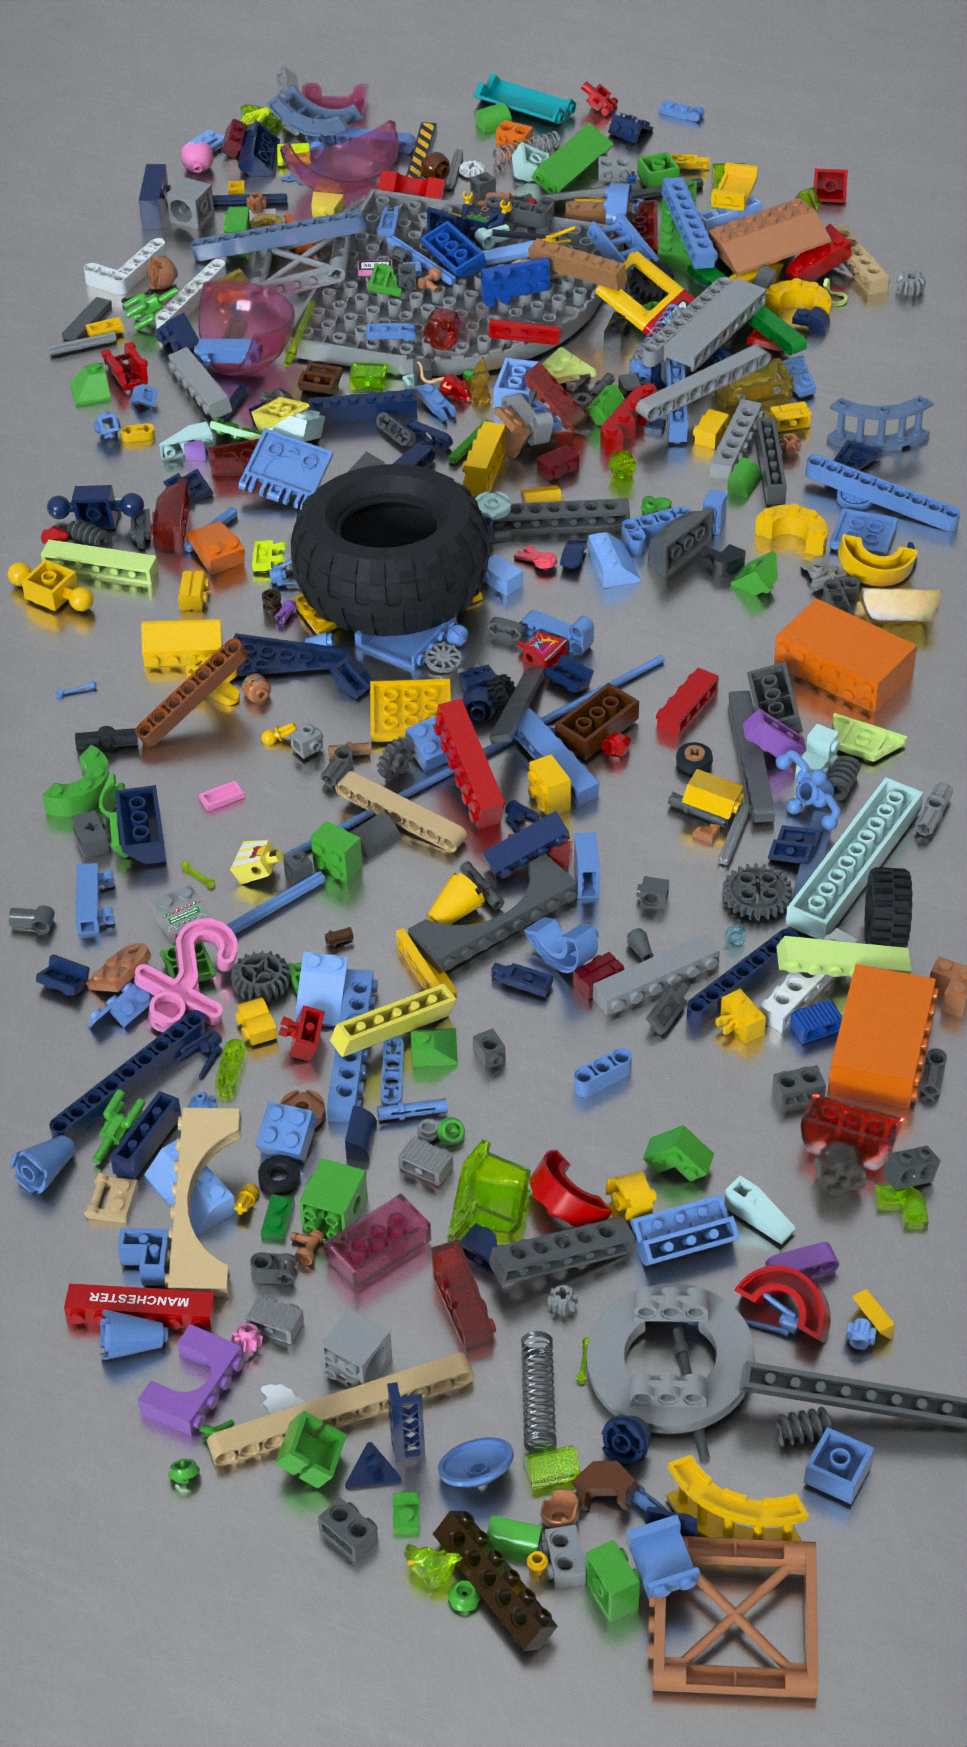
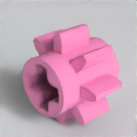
[231,1323,263,1354]

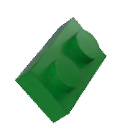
[261,1194,295,1241]

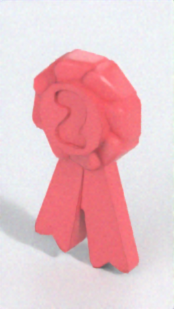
[514,545,557,569]

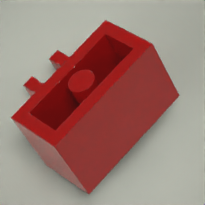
[278,1005,325,1062]

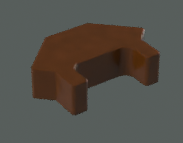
[571,1461,640,1511]

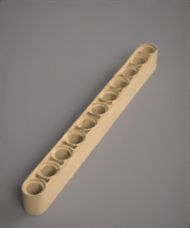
[207,1352,475,1466]

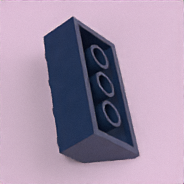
[238,120,280,176]
[114,785,166,864]

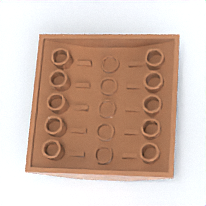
[706,198,831,276]

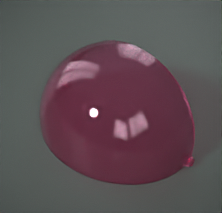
[280,120,399,194]
[198,280,295,376]

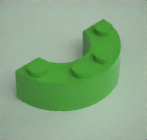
[42,745,110,816]

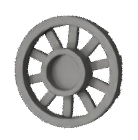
[340,195,367,213]
[425,642,462,673]

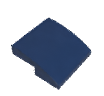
[163,469,214,505]
[768,825,823,864]

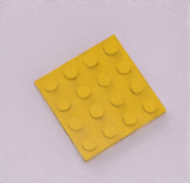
[370,679,451,742]

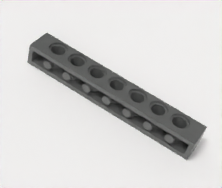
[493,498,630,533]

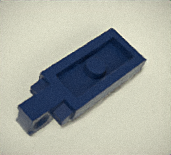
[491,962,553,997]

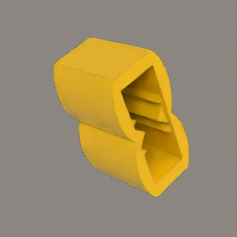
[234,997,277,1046]

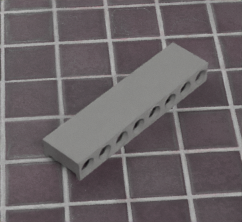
[663,278,767,372]

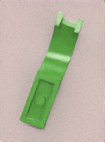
[99,774,129,858]

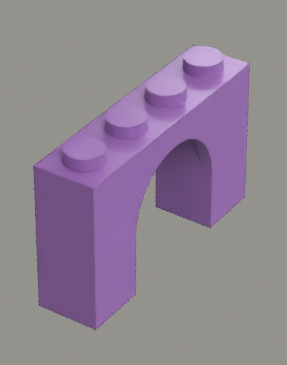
[138,1324,244,1436]

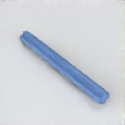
[386,234,457,285]
[226,871,325,935]

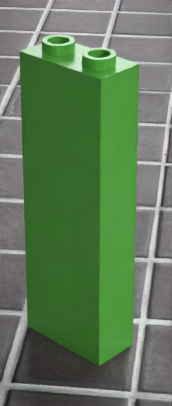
[531,122,613,194]

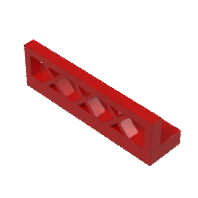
[489,319,562,345]

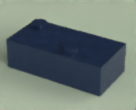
[139,164,171,229]

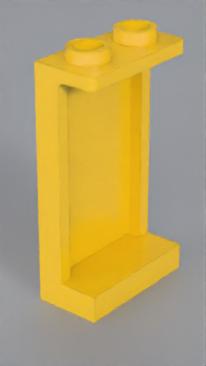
[711,162,758,211]

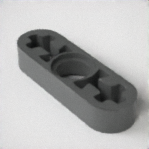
[376,412,416,447]

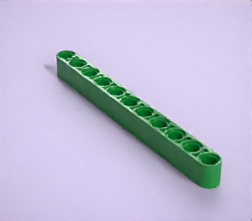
[687,264,807,356]

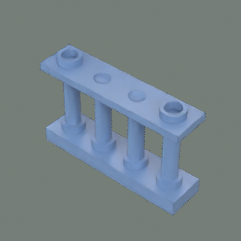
[586,213,660,282]

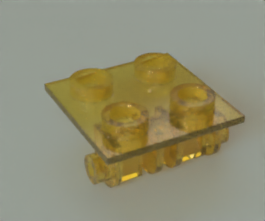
[468,356,491,406]

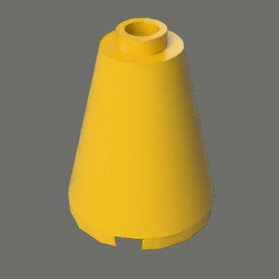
[426,872,485,925]

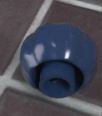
[462,686,498,722]

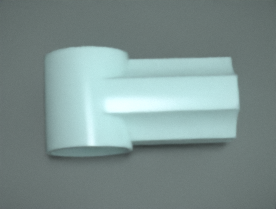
[474,224,510,249]

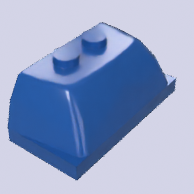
[420,221,486,278]

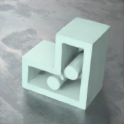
[795,724,840,778]

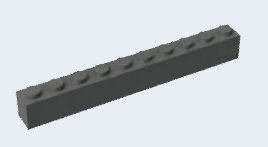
[739,1361,967,1429]

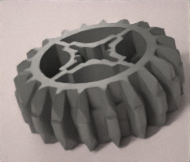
[231,950,291,1003]

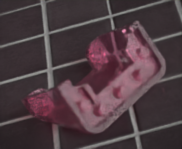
[302,83,368,116]

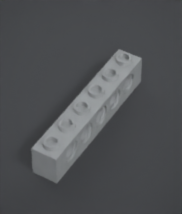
[710,399,764,481]

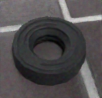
[258,1155,300,1195]

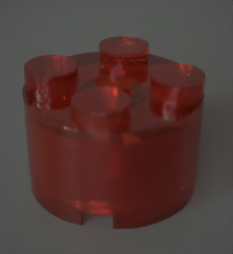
[424,308,462,350]

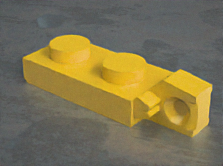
[670,154,710,170]

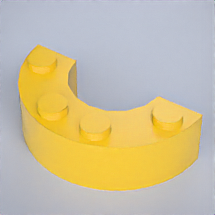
[764,278,832,319]
[755,504,828,557]
[838,534,918,587]

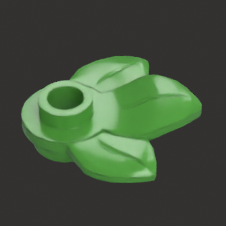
[641,496,672,515]

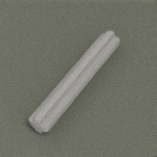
[445,149,463,190]
[48,332,117,355]
[718,802,751,865]

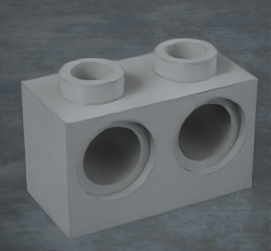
[598,156,631,181]
[541,1525,586,1589]

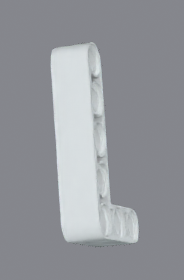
[84,238,166,295]

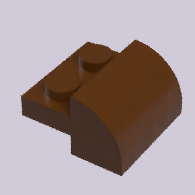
[298,362,343,396]

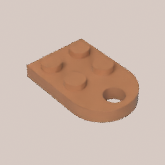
[86,943,151,992]

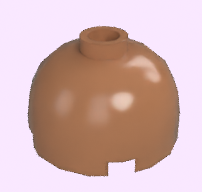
[148,255,178,290]

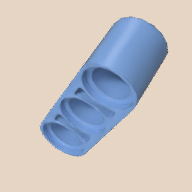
[574,1048,632,1098]

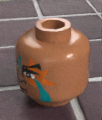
[242,673,271,703]

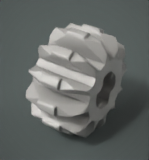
[896,270,926,297]

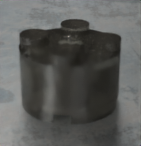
[814,1142,867,1197]

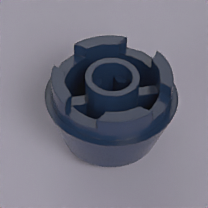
[601,1415,651,1465]

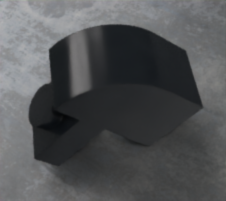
[700,544,746,577]

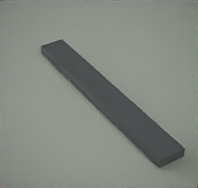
[489,666,546,744]

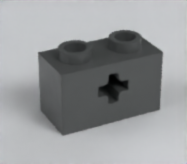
[71,810,111,859]

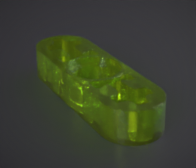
[215,1039,246,1096]

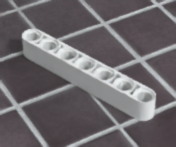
[155,259,227,329]

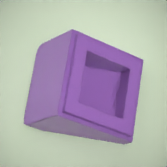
[184,440,206,462]

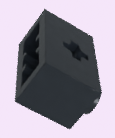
[604,312,630,352]

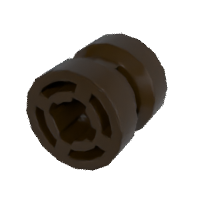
[262,589,282,616]

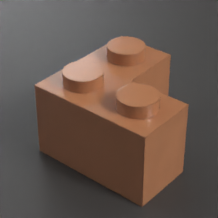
[930,956,967,1019]

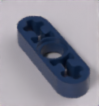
[406,420,453,451]

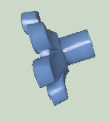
[188,1092,218,1108]

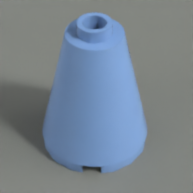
[10,1135,75,1194]
[99,1310,168,1360]

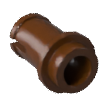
[325,927,354,947]

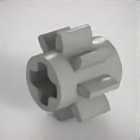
[548,1284,578,1316]

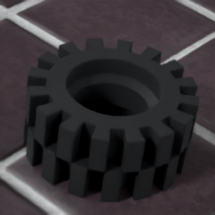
[487,674,516,712]

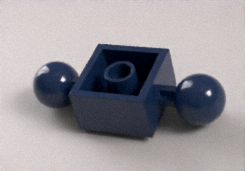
[47,485,144,529]

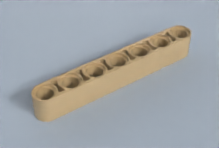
[335,771,467,852]

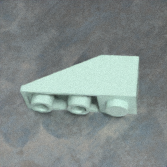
[159,422,214,460]
[724,1176,796,1245]

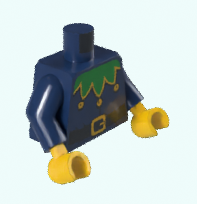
[461,191,512,238]

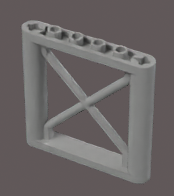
[247,234,352,303]

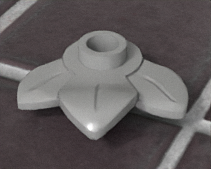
[801,556,839,579]

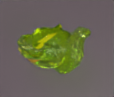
[404,1543,462,1590]

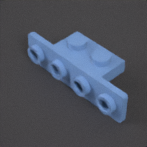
[87,967,157,1028]

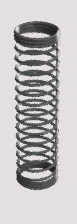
[521,1331,557,1454]

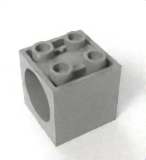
[166,177,214,230]
[321,1309,392,1388]

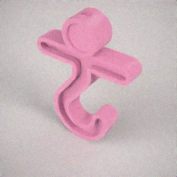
[134,918,238,1033]

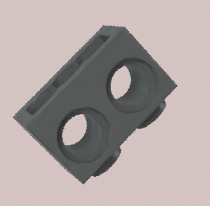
[772,1065,826,1109]
[882,1145,941,1190]
[318,1497,378,1562]

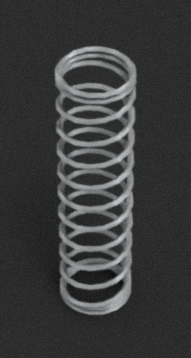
[492,131,561,166]

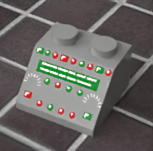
[152,885,208,946]

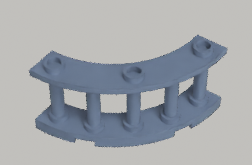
[266,85,363,137]
[827,395,934,453]

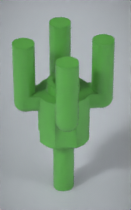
[123,287,179,331]
[92,1089,146,1164]

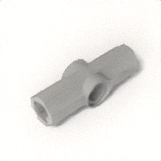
[915,781,953,836]

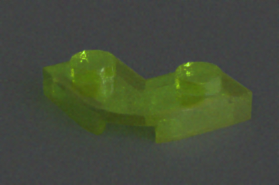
[874,1185,929,1228]

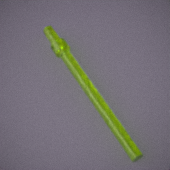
[283,300,316,367]

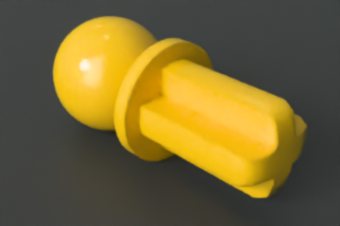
[261,722,297,745]
[234,1183,259,1215]

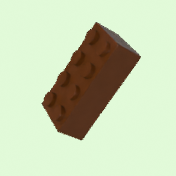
[555,683,639,760]

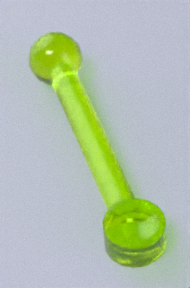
[181,861,215,888]
[576,1337,589,1384]

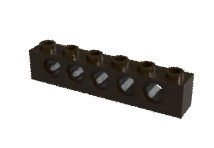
[433,1511,558,1651]

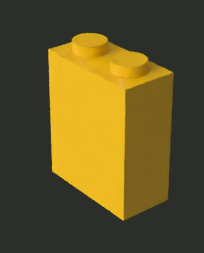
[682,769,745,820]

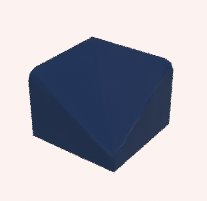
[650,363,666,389]

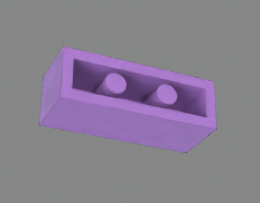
[743,708,806,763]

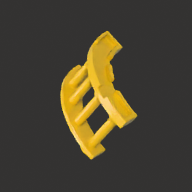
[666,1454,808,1541]

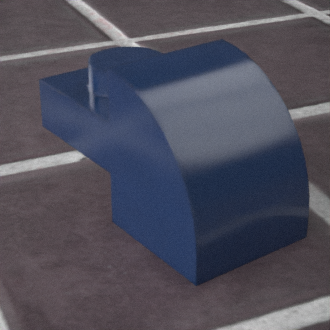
[792,306,830,336]

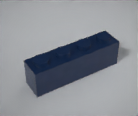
[482,811,570,880]
[110,1091,181,1180]

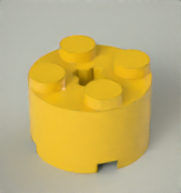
[606,1170,657,1224]

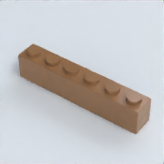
[528,238,627,291]

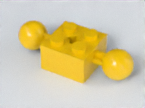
[8,559,94,612]

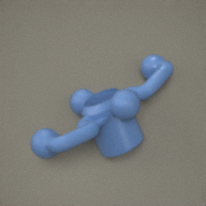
[776,750,841,831]

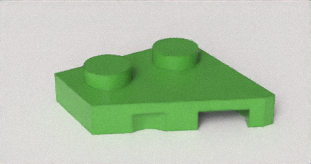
[368,263,401,297]

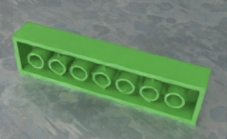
[658,179,697,272]

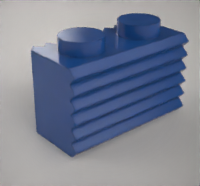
[790,999,842,1044]

